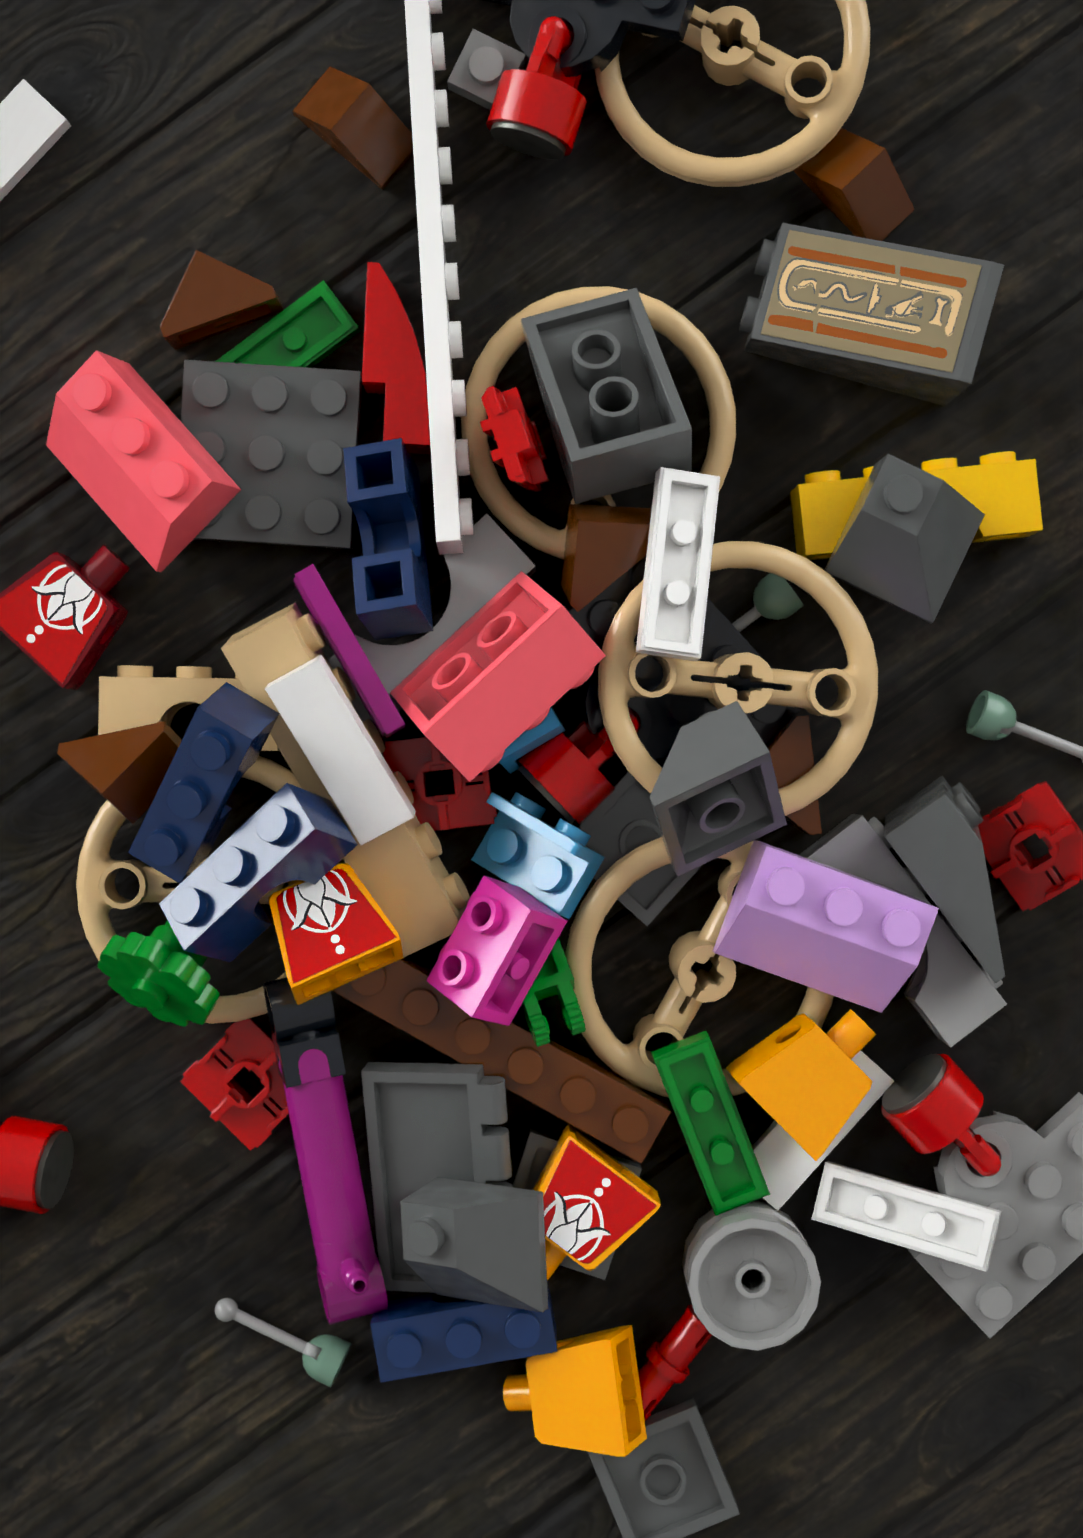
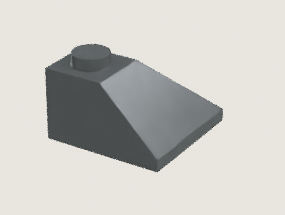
[824,454,985,624]
[649,701,787,877]
[400,1177,548,1313]

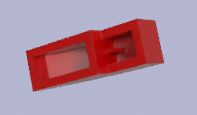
[362,262,431,454]

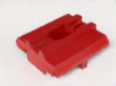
[480,385,549,492]
[383,737,497,831]
[978,781,1083,911]
[180,1018,289,1151]

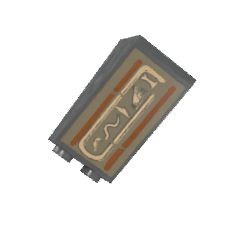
[739,223,1004,406]

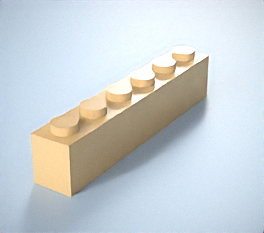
[221,603,470,958]

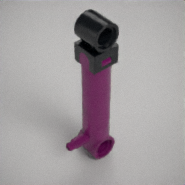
[263,977,388,1325]

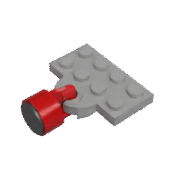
[881,1054,1083,1338]

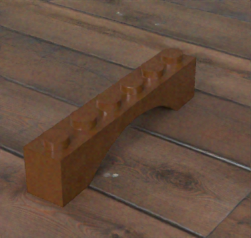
[331,955,671,1164]

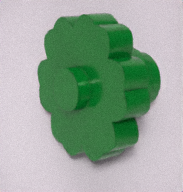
[97,920,220,1027]

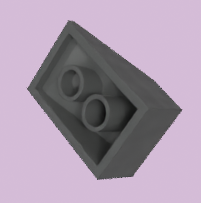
[521,288,692,504]
[884,776,1005,983]

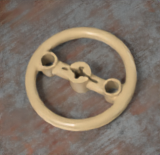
[595,0,871,187]
[461,286,736,559]
[598,541,878,816]
[76,756,345,1024]
[565,837,834,1097]

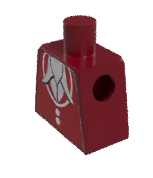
[0,544,131,690]

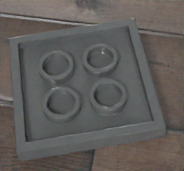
[181,360,362,550]

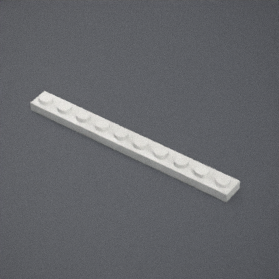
[404,0,474,555]

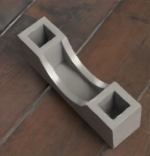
[328,514,536,723]
[799,814,1007,1048]

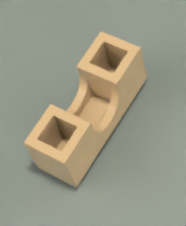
[98,665,280,751]

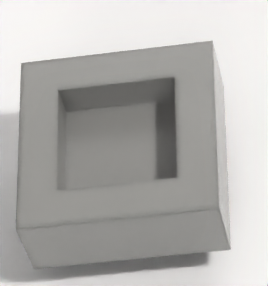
[447,29,526,110]

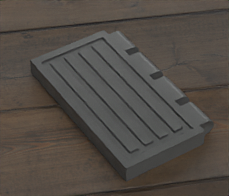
[361,1062,513,1293]

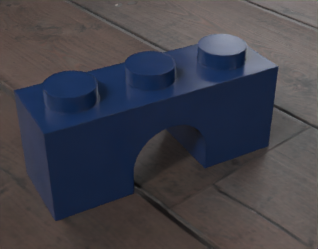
[343,438,433,640]
[128,682,280,884]
[159,783,358,963]
[370,1280,558,1383]

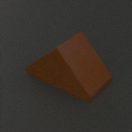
[292,66,413,190]
[793,128,915,241]
[160,250,284,350]
[561,504,652,612]
[766,715,822,835]
[57,721,182,824]

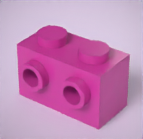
[426,876,567,1026]

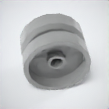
[682,1200,821,1351]

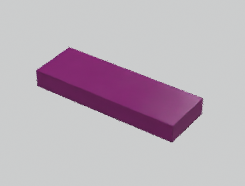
[294,564,405,738]

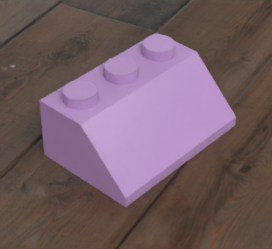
[713,840,939,1013]

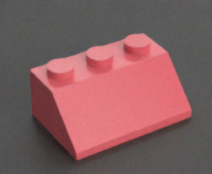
[46,350,241,572]
[390,571,606,782]

